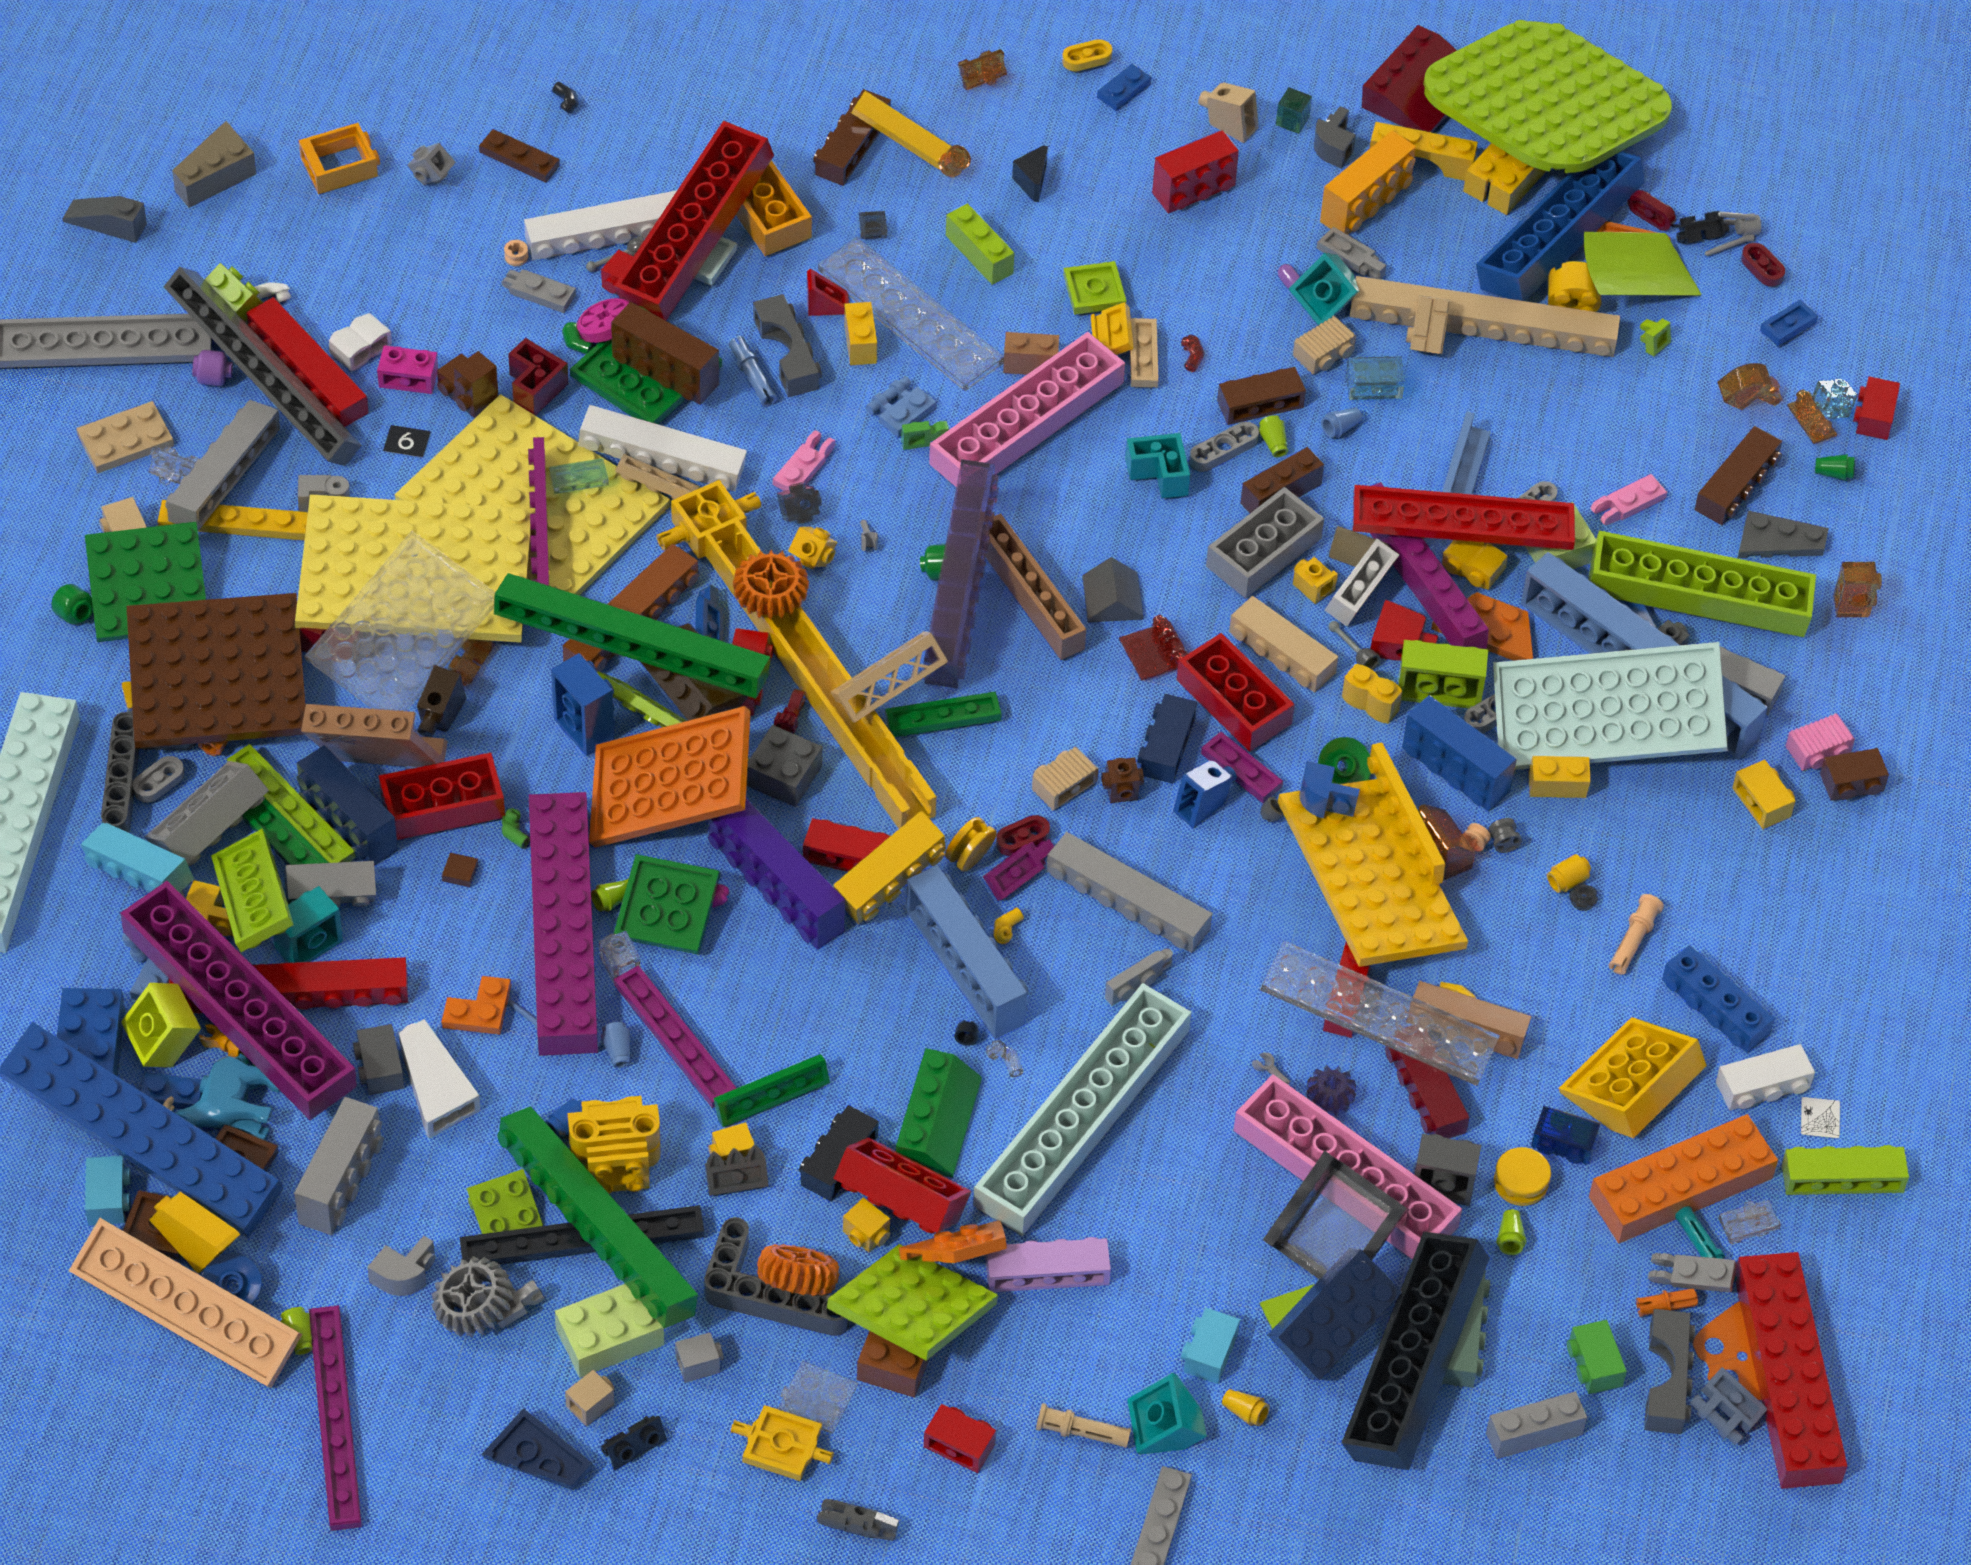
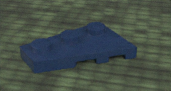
[482,1408,593,1490]

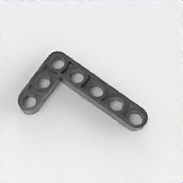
[101,712,197,833]
[704,1217,849,1336]

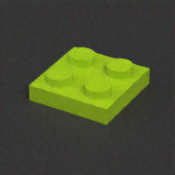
[1063,261,1127,315]

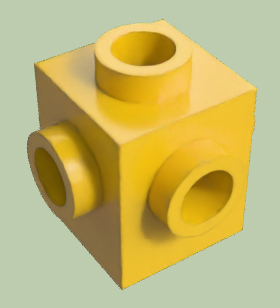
[788,526,838,569]

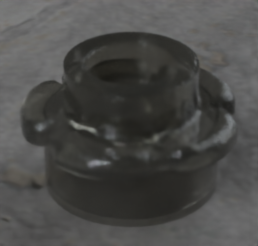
[1569,884,1598,911]

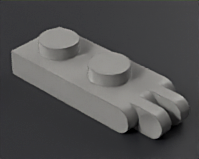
[502,270,576,313]
[1105,949,1173,1006]

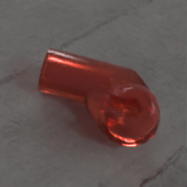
[1181,334,1205,372]

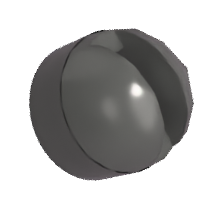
[1260,797,1284,822]

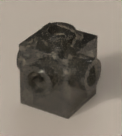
[776,482,822,524]

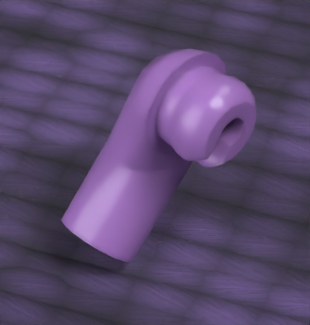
[1278,264,1300,289]

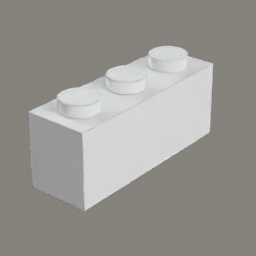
[1325,539,1399,626]
[1716,1044,1815,1111]

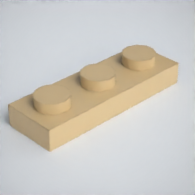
[1130,318,1158,387]
[615,454,699,500]

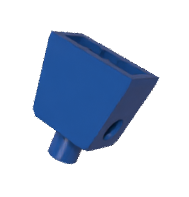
[1173,761,1237,828]

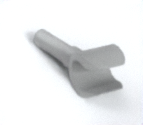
[860,520,878,551]
[1252,1052,1291,1084]

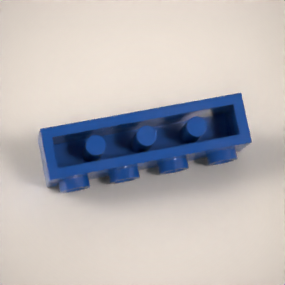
[1662,945,1775,1053]

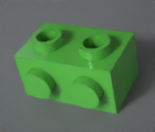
[1566,1319,1627,1394]

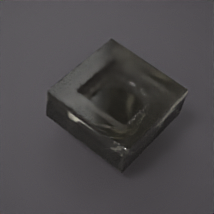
[859,211,887,239]

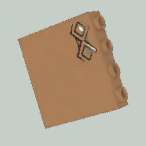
[301,704,448,767]

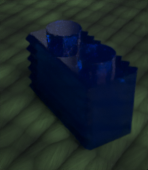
[1531,1106,1601,1165]

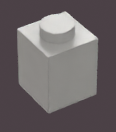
[675,1332,724,1383]

